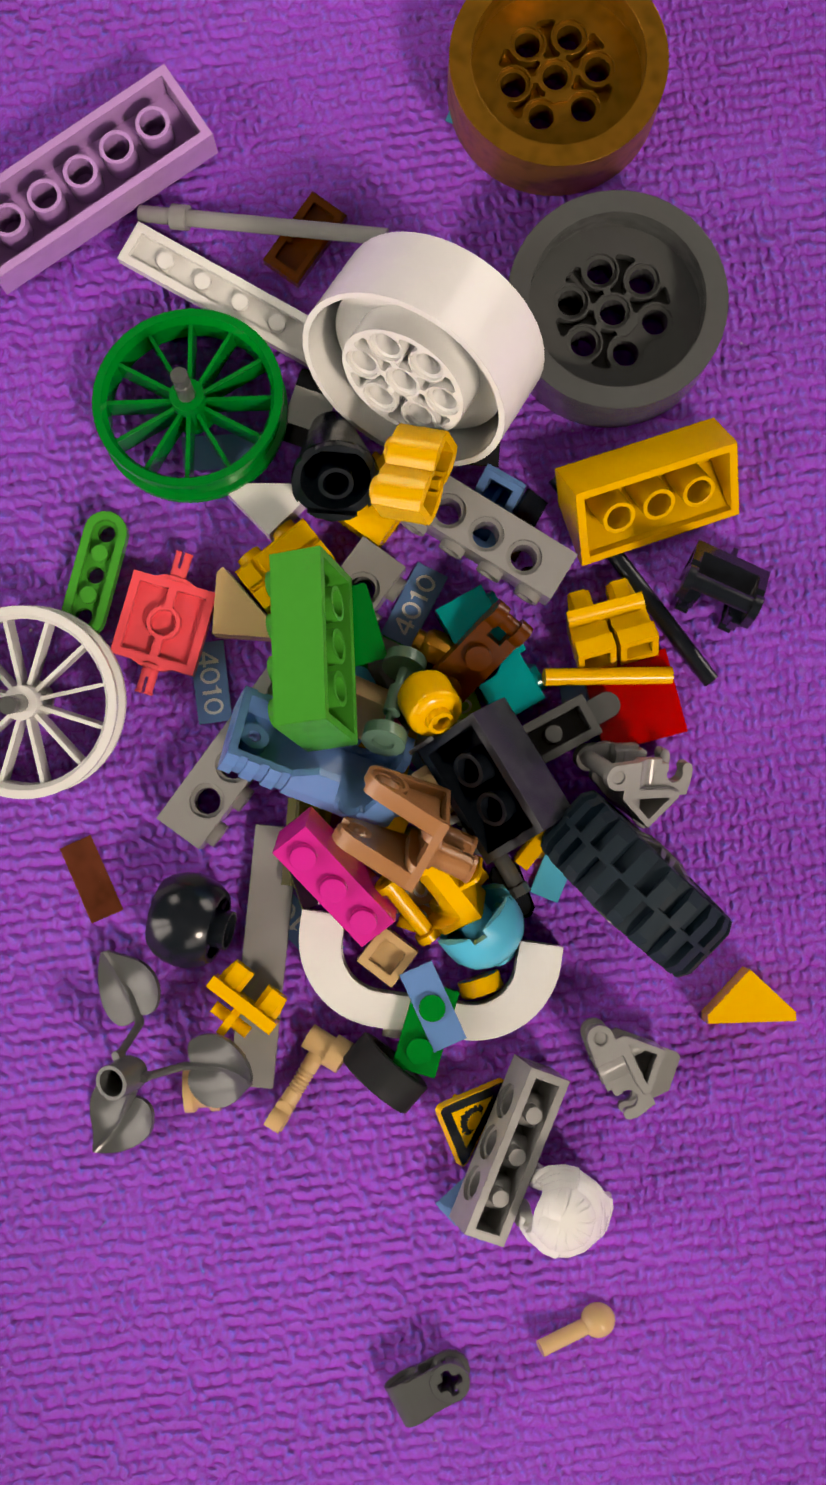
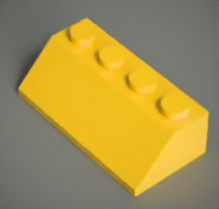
[555,417,739,566]

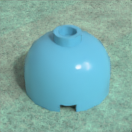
[437,883,524,970]

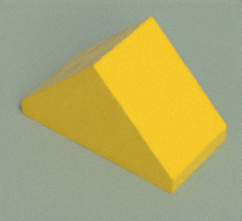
[701,966,796,1024]

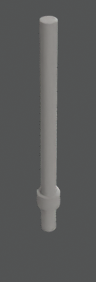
[137,203,389,244]

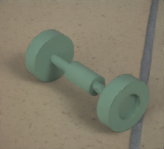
[361,645,427,756]

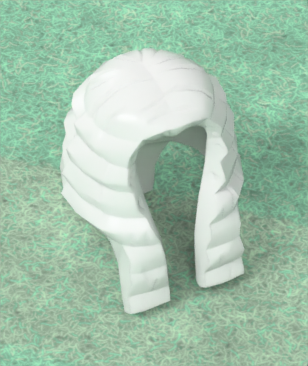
[514,1163,614,1259]

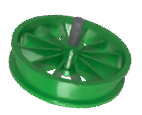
[92,308,289,503]

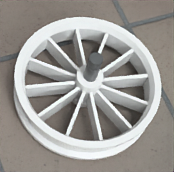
[0,605,127,799]

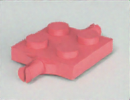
[111,550,215,696]

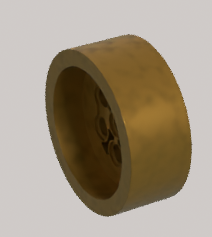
[447,0,669,196]

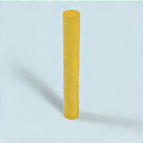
[542,666,674,686]

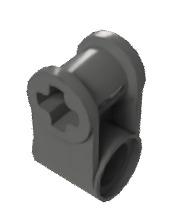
[384,1349,470,1428]

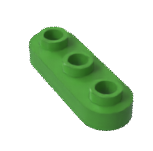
[62,511,129,633]

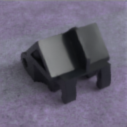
[674,540,770,633]

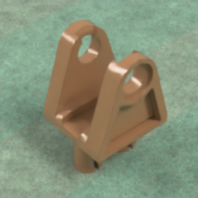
[332,765,479,893]

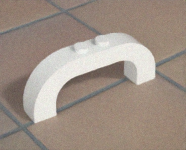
[299,908,564,1041]

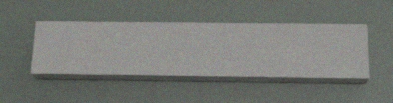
[234,824,294,1089]

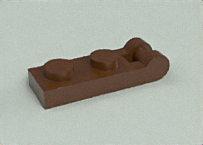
[430,599,534,703]

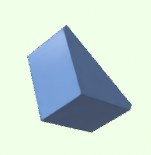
[473,463,526,548]

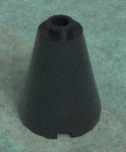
[291,411,379,522]

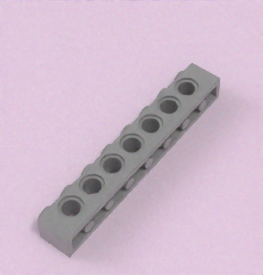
[157,536,407,849]

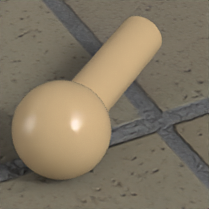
[536,1302,615,1357]

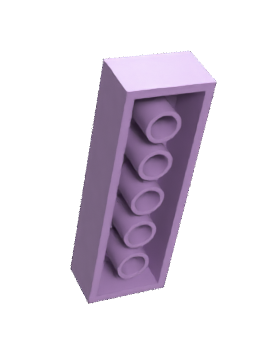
[0,64,218,295]

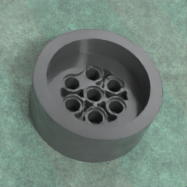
[509,190,729,428]

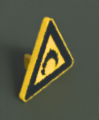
[435,1078,504,1167]

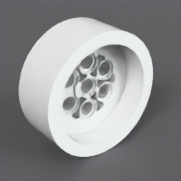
[302,231,545,466]

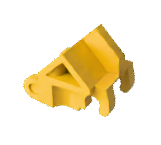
[375,855,489,946]

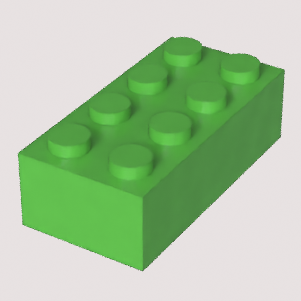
[265,546,358,752]

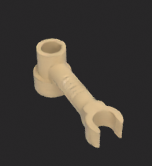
[263,1024,354,1134]

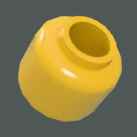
[397,670,462,736]

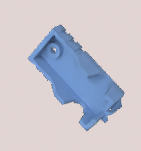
[217,685,415,828]

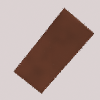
[60,835,123,923]

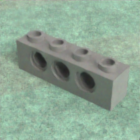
[401,476,578,606]
[449,1054,570,1247]

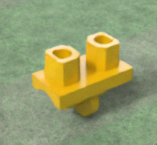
[206,959,288,1038]

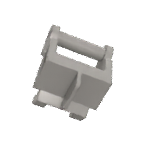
[573,741,693,828]
[580,1018,680,1120]

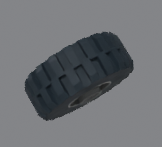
[540,790,732,978]

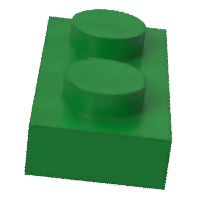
[393,987,460,1079]

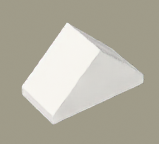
[228,483,306,542]

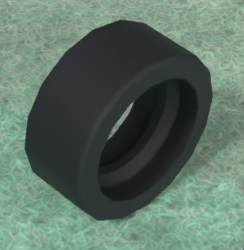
[343,1032,427,1113]

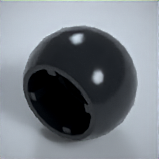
[145,872,237,969]

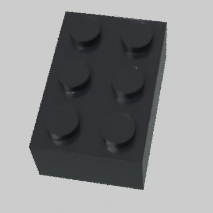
[418,697,570,865]

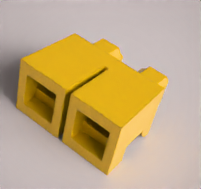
[566,578,659,668]

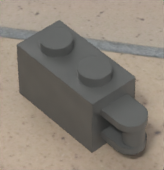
[523,692,620,764]

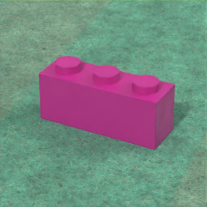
[272,806,397,947]

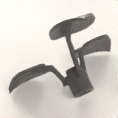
[90,950,253,1153]

